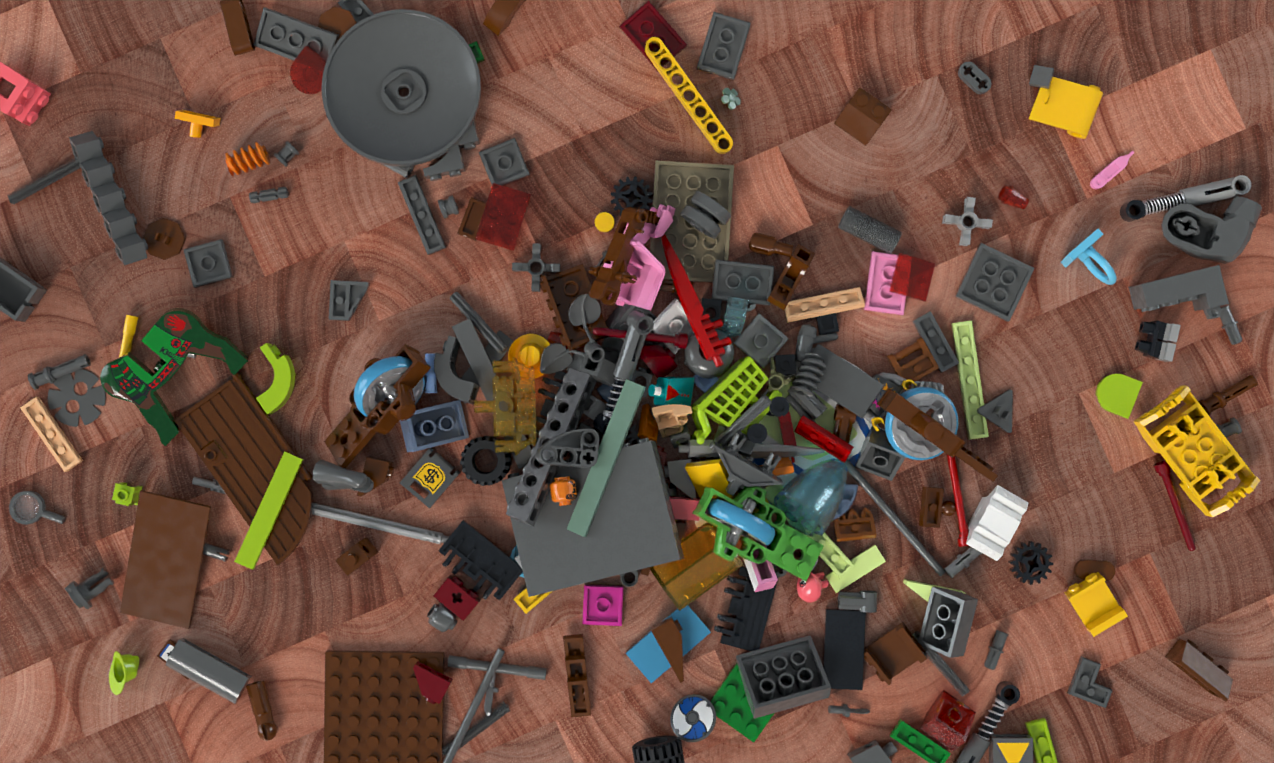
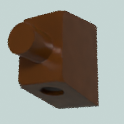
[335,537,378,576]

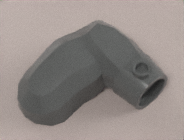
[1161,196,1262,264]

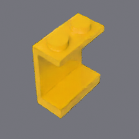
[1064,572,1128,637]

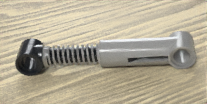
[1120,175,1251,222]

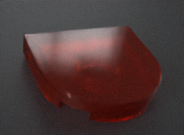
[290,46,326,94]

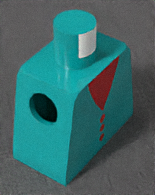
[648,376,695,415]

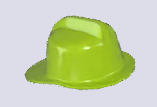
[109,651,139,695]

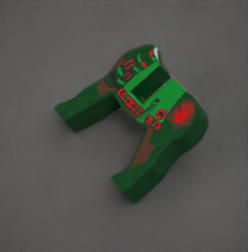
[100,308,249,446]

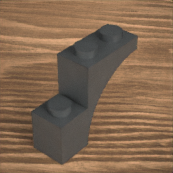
[423,121,480,181]

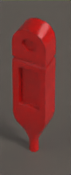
[778,411,797,463]

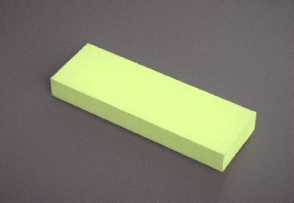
[825,544,886,593]

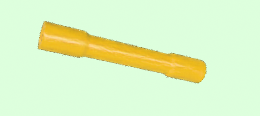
[119,315,138,357]

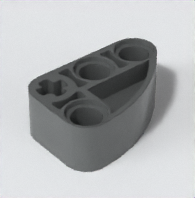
[536,429,599,468]

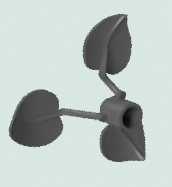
[540,294,623,374]

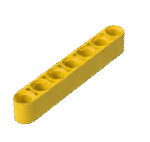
[645,37,733,154]

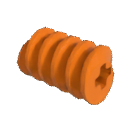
[225,142,271,177]

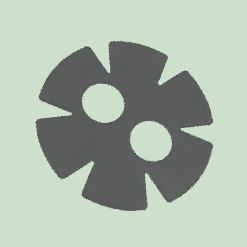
[48,369,106,427]

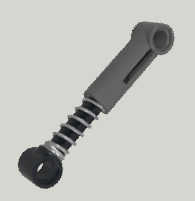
[593,310,654,436]
[955,681,1020,763]

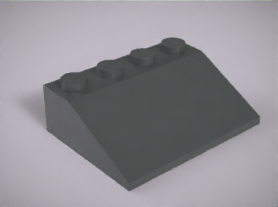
[736,635,831,719]

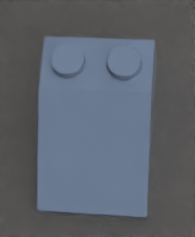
[400,400,469,452]

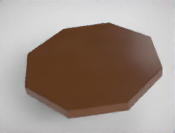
[318,6,357,42]
[143,218,185,260]

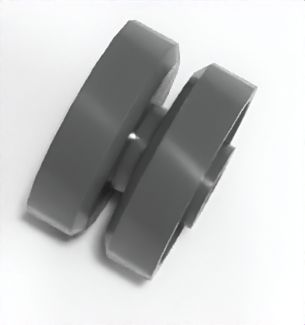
[680,191,732,239]

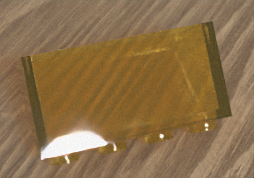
[650,523,744,611]

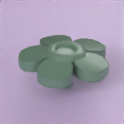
[721,88,741,110]

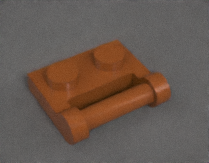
[887,337,939,381]

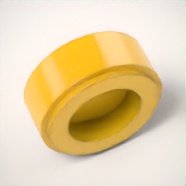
[595,212,614,233]

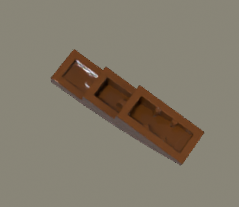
[563,634,591,717]

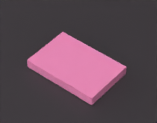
[864,251,911,315]

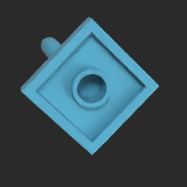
[1060,229,1117,285]

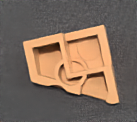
[652,404,693,438]

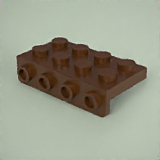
[540,264,608,351]

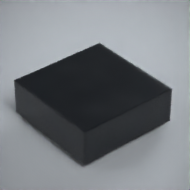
[816,313,839,335]

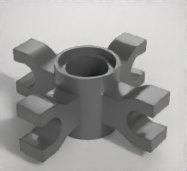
[512,243,560,292]

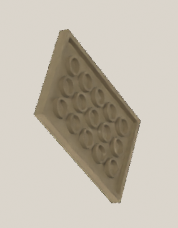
[650,160,734,283]

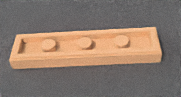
[784,287,865,323]
[20,397,83,472]

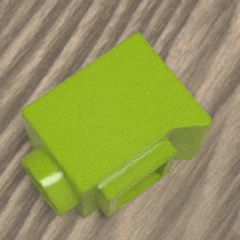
[112,482,143,506]

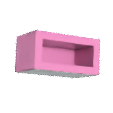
[743,544,778,592]

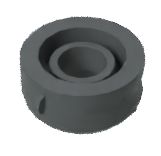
[684,329,734,379]

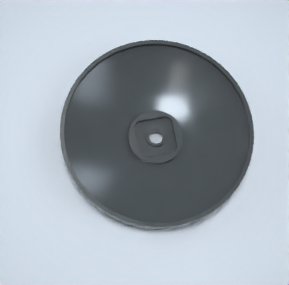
[322,9,481,166]

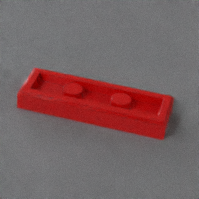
[794,416,854,463]

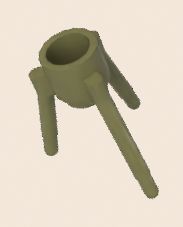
[767,357,796,391]

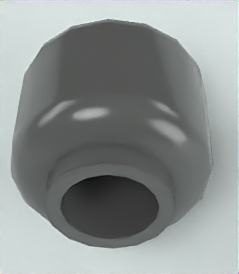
[427,603,458,632]

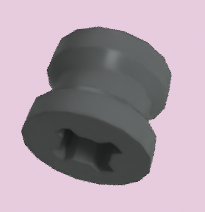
[438,195,459,219]

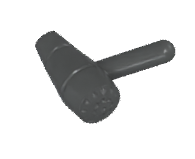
[795,324,838,362]

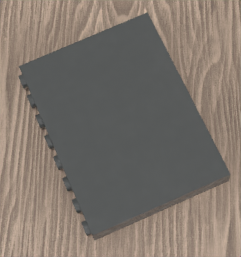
[502,438,685,597]

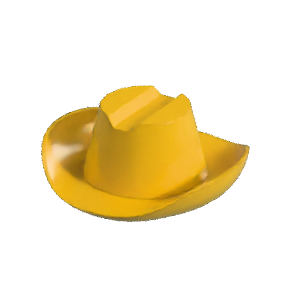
[508,334,550,379]

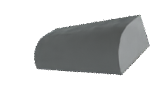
[166,638,252,704]

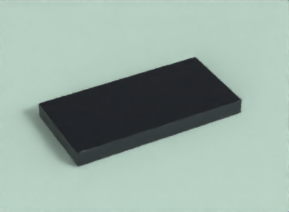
[823,609,866,690]

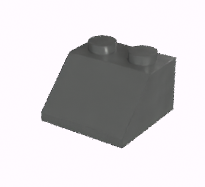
[855,426,906,481]

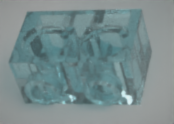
[721,297,748,337]

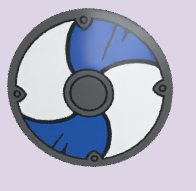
[670,694,716,742]

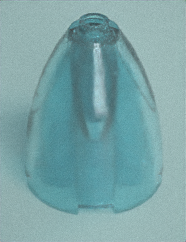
[774,458,847,537]

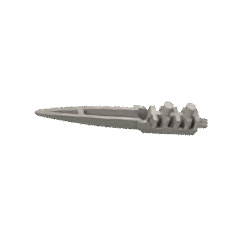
[678,440,825,459]

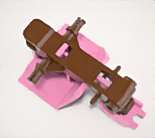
[589,204,675,311]

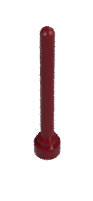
[593,327,688,349]
[1153,461,1196,551]

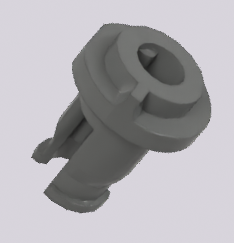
[65,568,115,609]

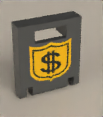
[400,448,461,508]

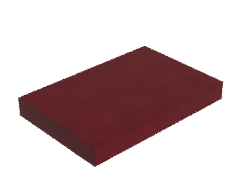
[619,1,687,72]

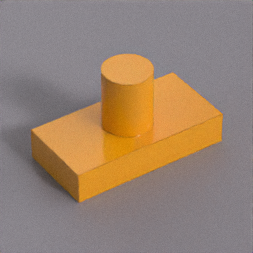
[175,109,221,138]

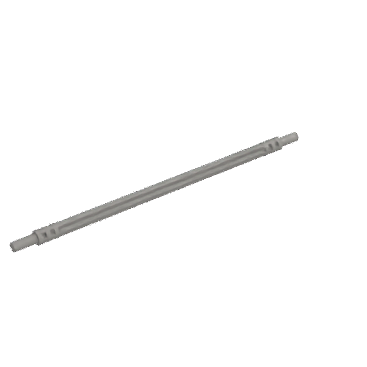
[192,477,450,545]

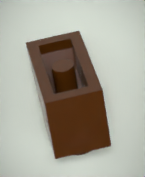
[357,456,394,496]

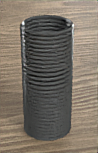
[838,206,902,254]

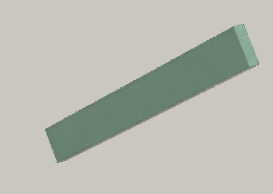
[567,379,646,537]

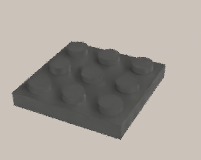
[954,243,1035,322]

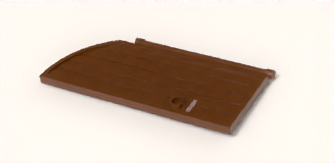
[174,372,313,565]

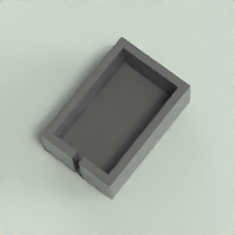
[0,257,47,322]

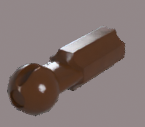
[246,680,277,741]

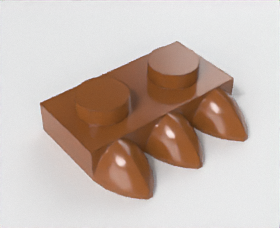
[834,508,877,542]

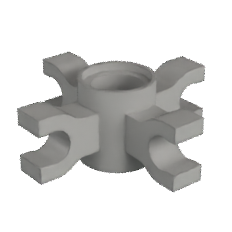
[942,197,993,246]

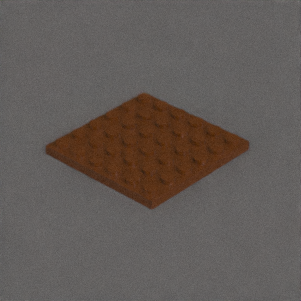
[324,651,444,763]

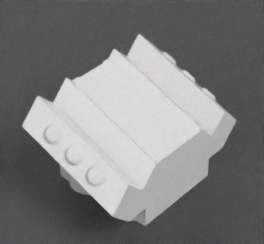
[966,485,1028,561]

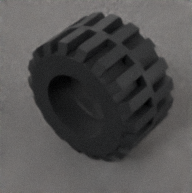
[460,436,512,486]
[632,736,685,763]

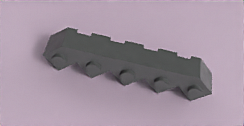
[69,131,148,266]

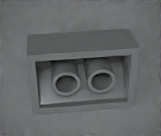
[918,587,978,658]

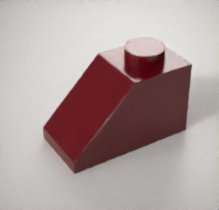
[640,345,678,378]
[413,661,453,704]

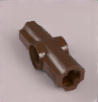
[833,403,856,443]

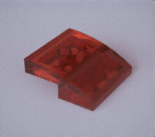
[889,253,935,302]

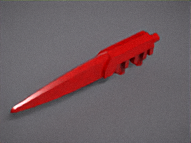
[661,234,732,367]

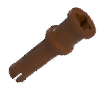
[1198,375,1258,416]

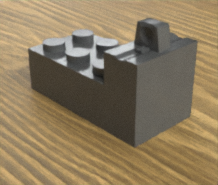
[1128,265,1229,319]

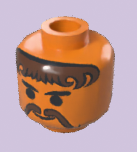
[550,476,577,506]

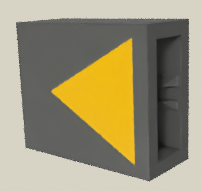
[989,734,1033,763]

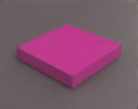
[582,584,623,626]

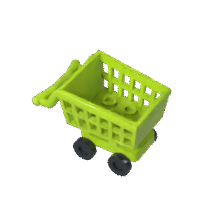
[691,356,790,444]

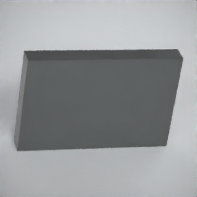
[697,12,751,80]
[711,260,774,306]

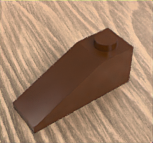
[651,616,684,683]

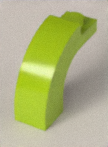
[256,343,295,414]

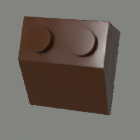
[834,87,892,146]

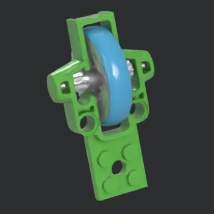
[692,486,824,581]

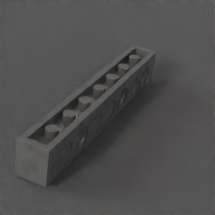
[506,368,597,527]

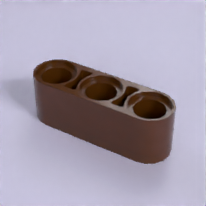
[220,0,255,56]

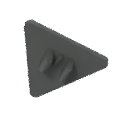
[977,390,1013,433]

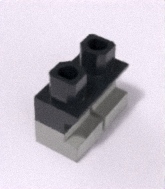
[1135,321,1181,362]

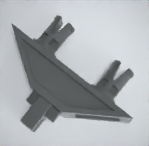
[713,432,784,496]

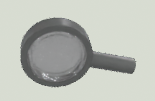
[9,491,66,525]

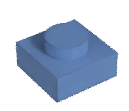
[692,374,719,394]

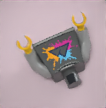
[864,372,917,431]

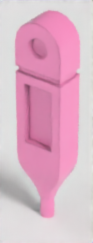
[1090,151,1134,190]

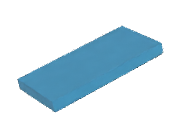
[626,602,711,683]

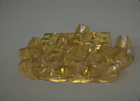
[474,357,536,456]

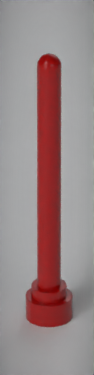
[947,454,969,547]

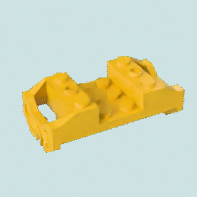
[1133,386,1260,517]

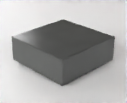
[1029,65,1055,89]

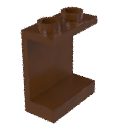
[864,622,927,685]

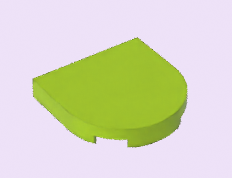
[1096,374,1143,419]

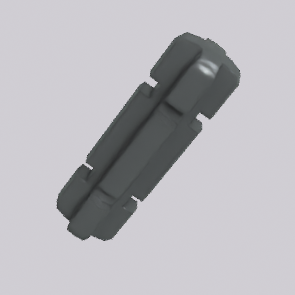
[249,187,289,203]

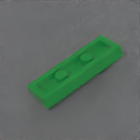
[890,719,951,763]

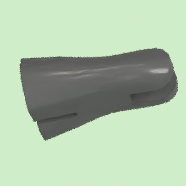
[313,460,374,493]

